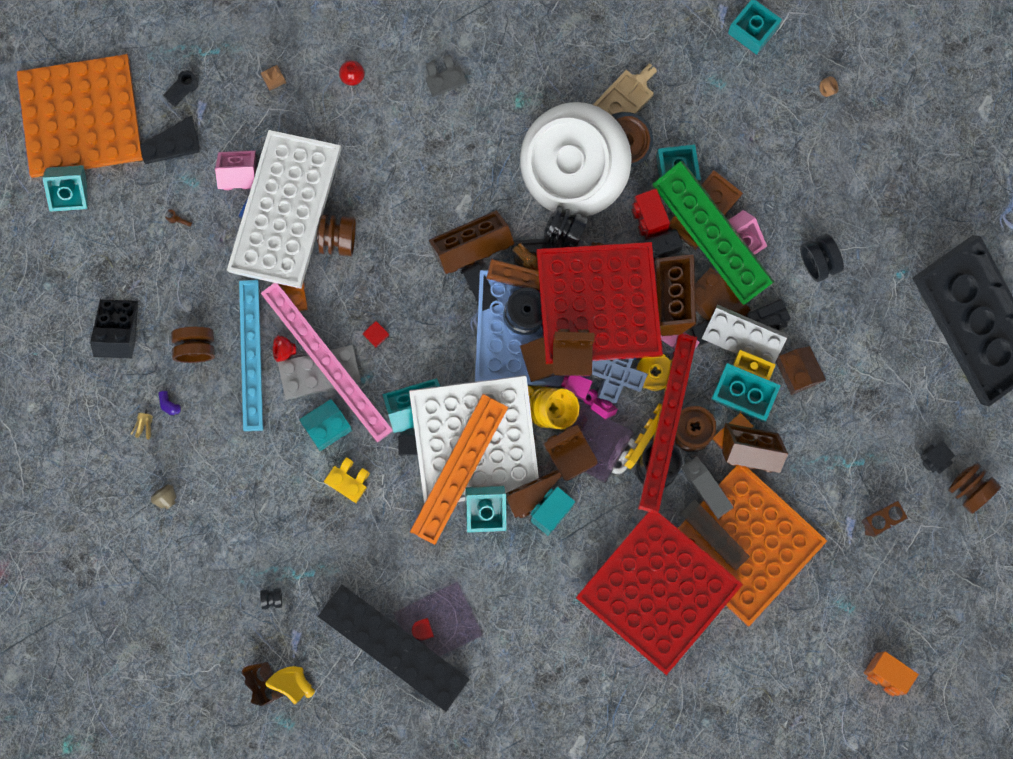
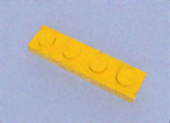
[624,403,662,470]

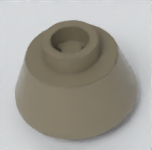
[151,484,176,509]

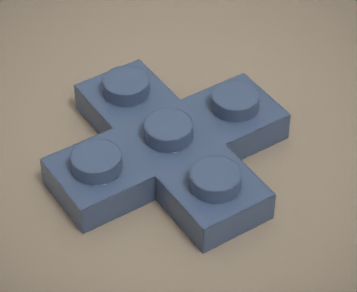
[592,358,648,403]

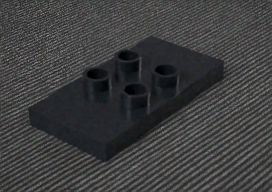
[912,235,1013,407]

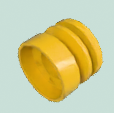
[529,388,579,429]

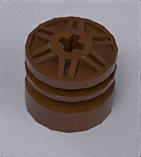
[317,214,356,257]
[948,462,1002,514]

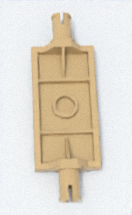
[593,64,657,115]

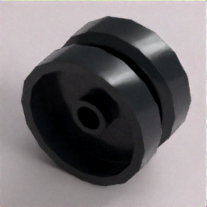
[800,234,844,282]
[503,288,542,335]

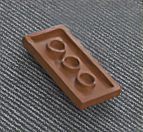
[669,171,743,250]

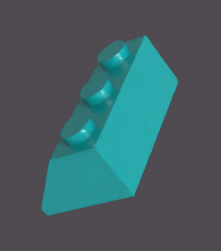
[710,363,781,422]
[382,378,440,433]

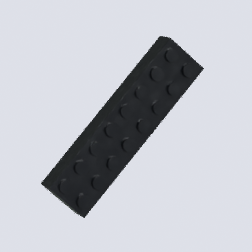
[318,584,470,712]

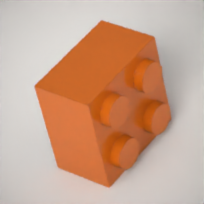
[864,651,919,697]

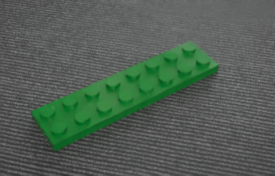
[652,161,775,305]

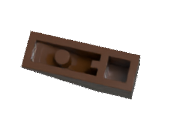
[506,470,561,518]

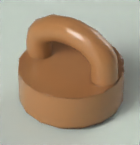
[819,76,839,97]

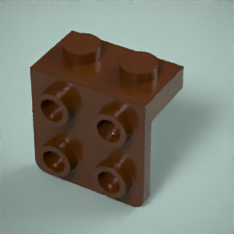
[553,329,595,376]
[543,425,598,481]

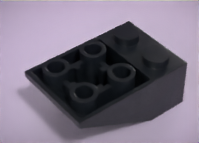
[90,299,138,359]

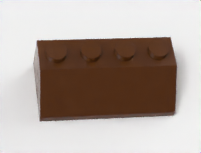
[429,210,514,274]
[656,254,696,336]

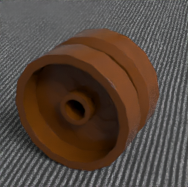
[171,326,215,363]
[674,406,716,452]

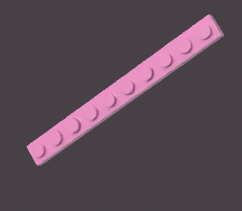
[261,283,393,443]

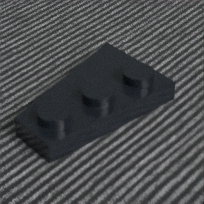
[140,116,200,164]

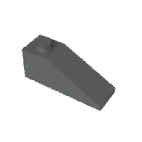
[681,457,734,519]

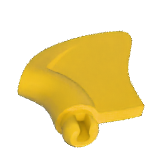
[266,666,315,704]

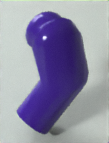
[158,391,181,415]

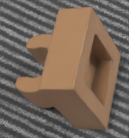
[261,65,286,91]

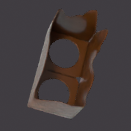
[861,501,908,537]
[241,662,283,707]

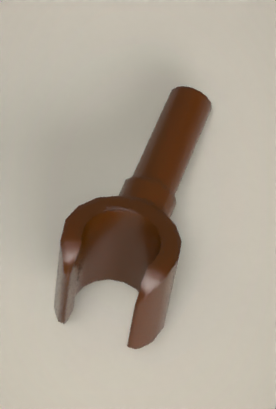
[165,209,192,227]

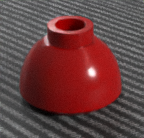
[339,60,365,86]
[273,335,296,362]

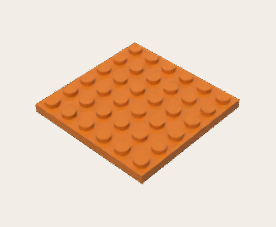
[17,54,143,178]
[678,465,827,627]

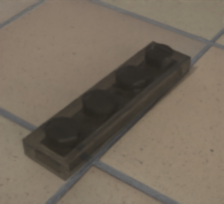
[680,500,750,571]

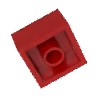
[631,189,670,240]

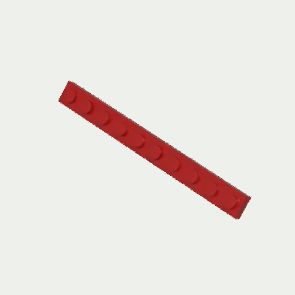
[638,333,697,514]

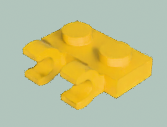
[324,457,370,504]

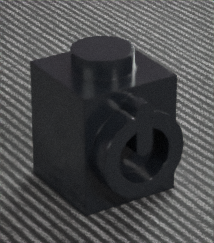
[921,441,955,474]

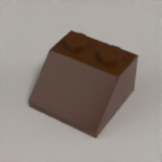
[776,346,826,395]

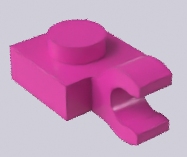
[583,389,618,419]

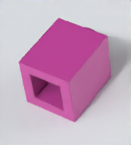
[561,376,592,400]

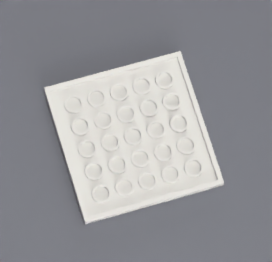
[409,375,539,503]

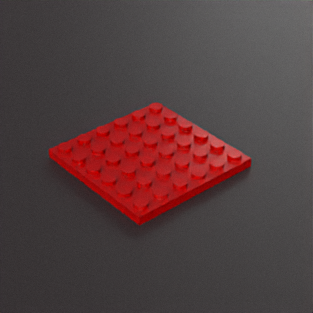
[536,242,663,364]
[576,512,743,676]

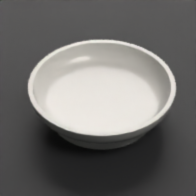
[520,102,631,218]

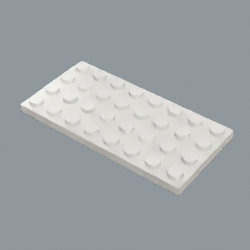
[227,130,341,289]

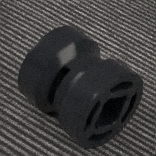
[260,588,282,610]

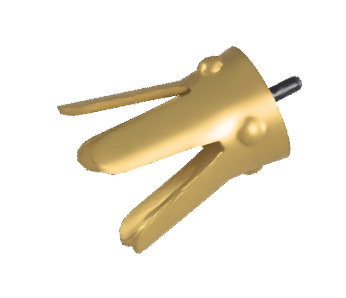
[130,410,153,440]

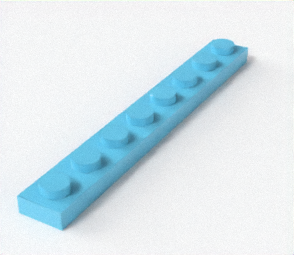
[239,280,264,432]

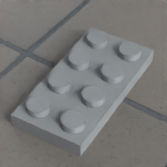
[702,305,788,364]
[278,345,361,400]

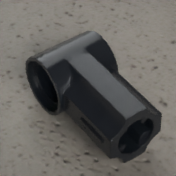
[163,70,198,107]

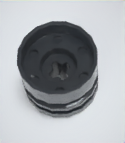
[543,205,588,248]
[636,442,682,488]

